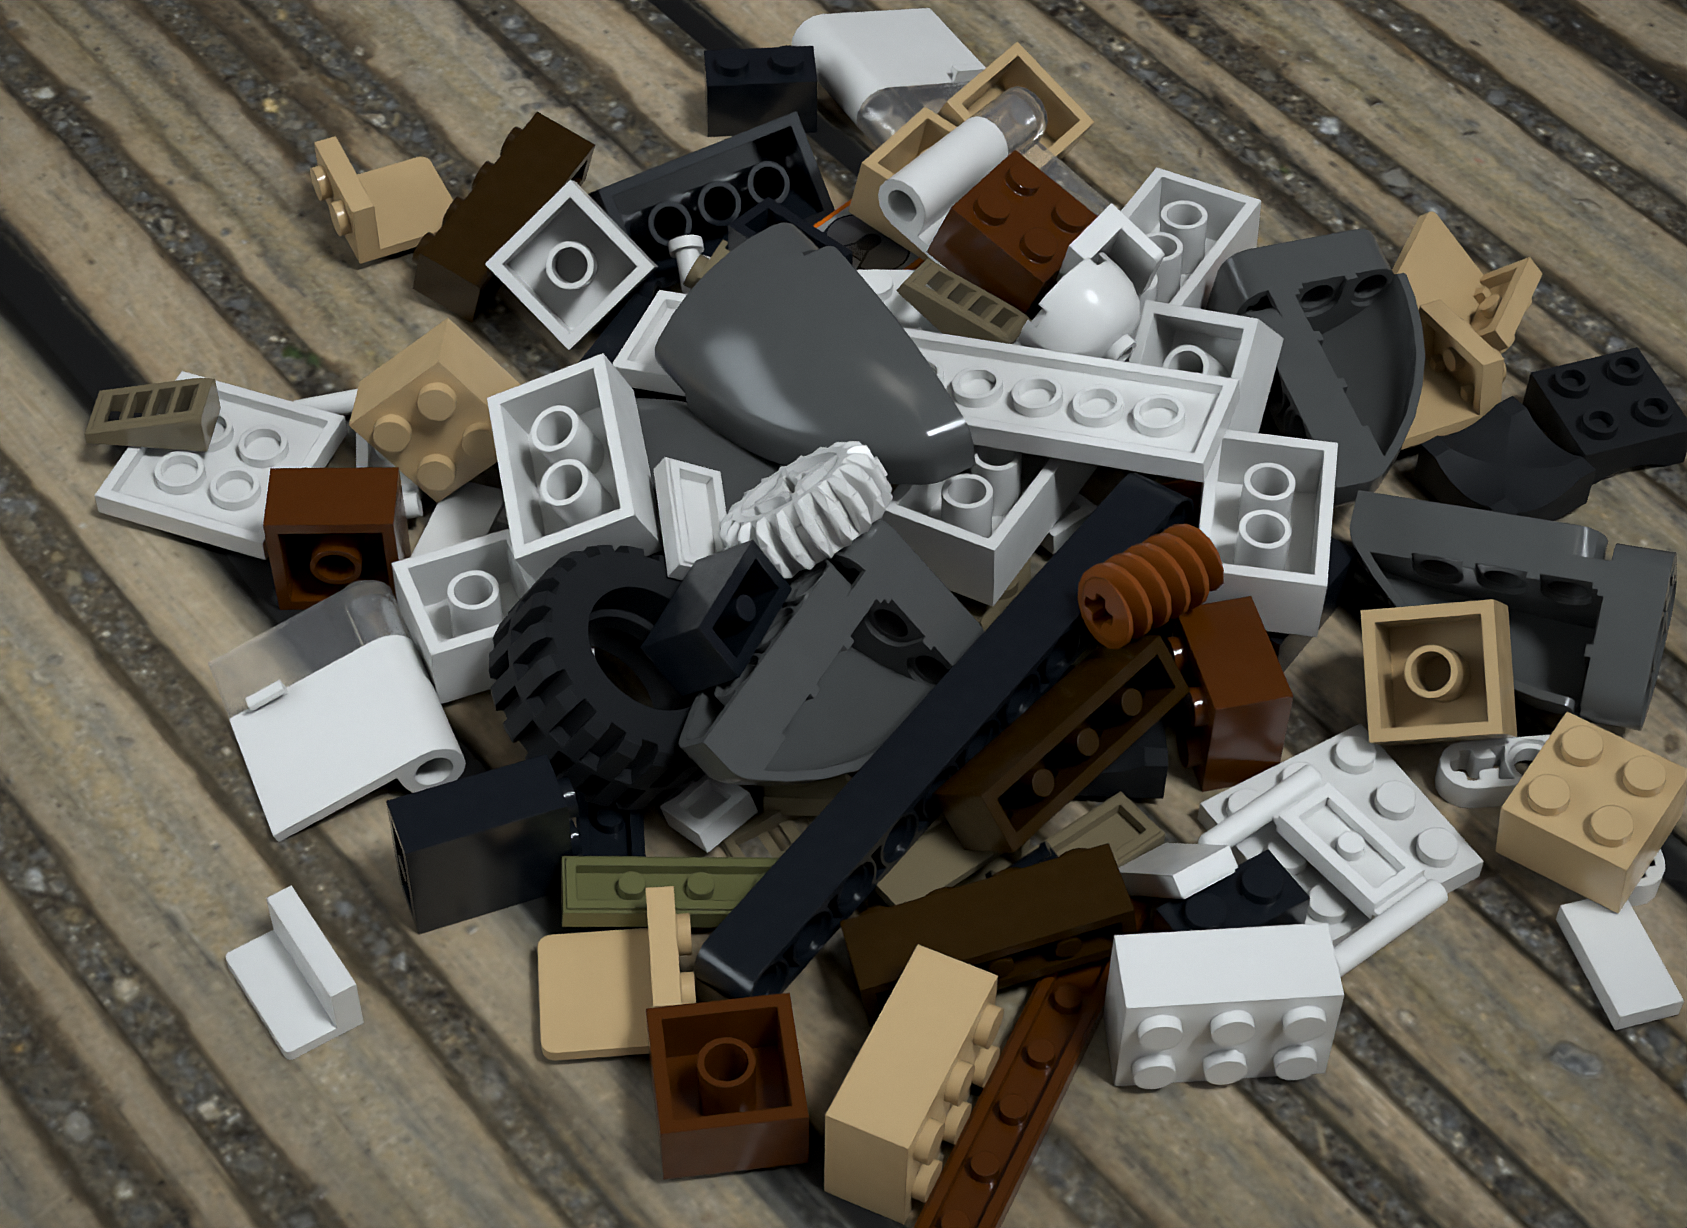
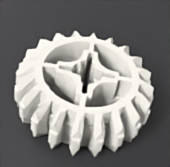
[719,441,893,578]

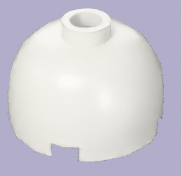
[1019,252,1141,362]

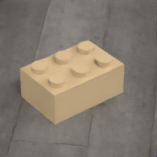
[824,944,1004,1225]

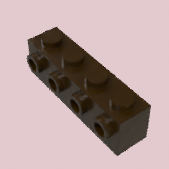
[412,112,595,323]
[932,635,1190,854]
[839,843,1137,1027]

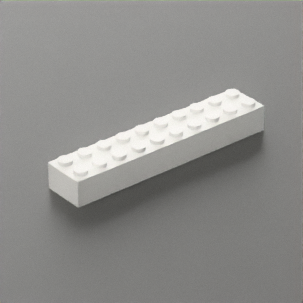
[881,167,1261,607]

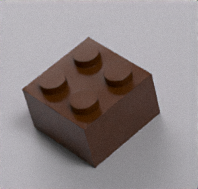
[926,150,1098,316]
[263,467,411,610]
[1164,596,1294,792]
[646,993,809,1180]

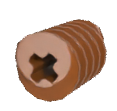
[1078,524,1224,649]

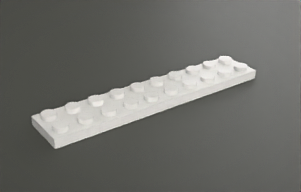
[613,290,1240,483]

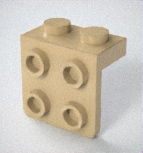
[310,136,453,264]
[1392,211,1543,354]
[1401,299,1506,450]
[538,886,696,1061]

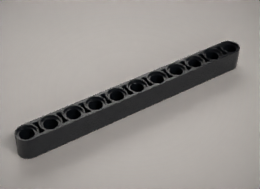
[694,472,1194,999]

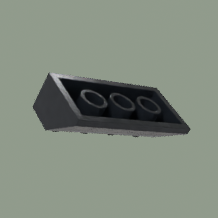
[588,111,835,289]

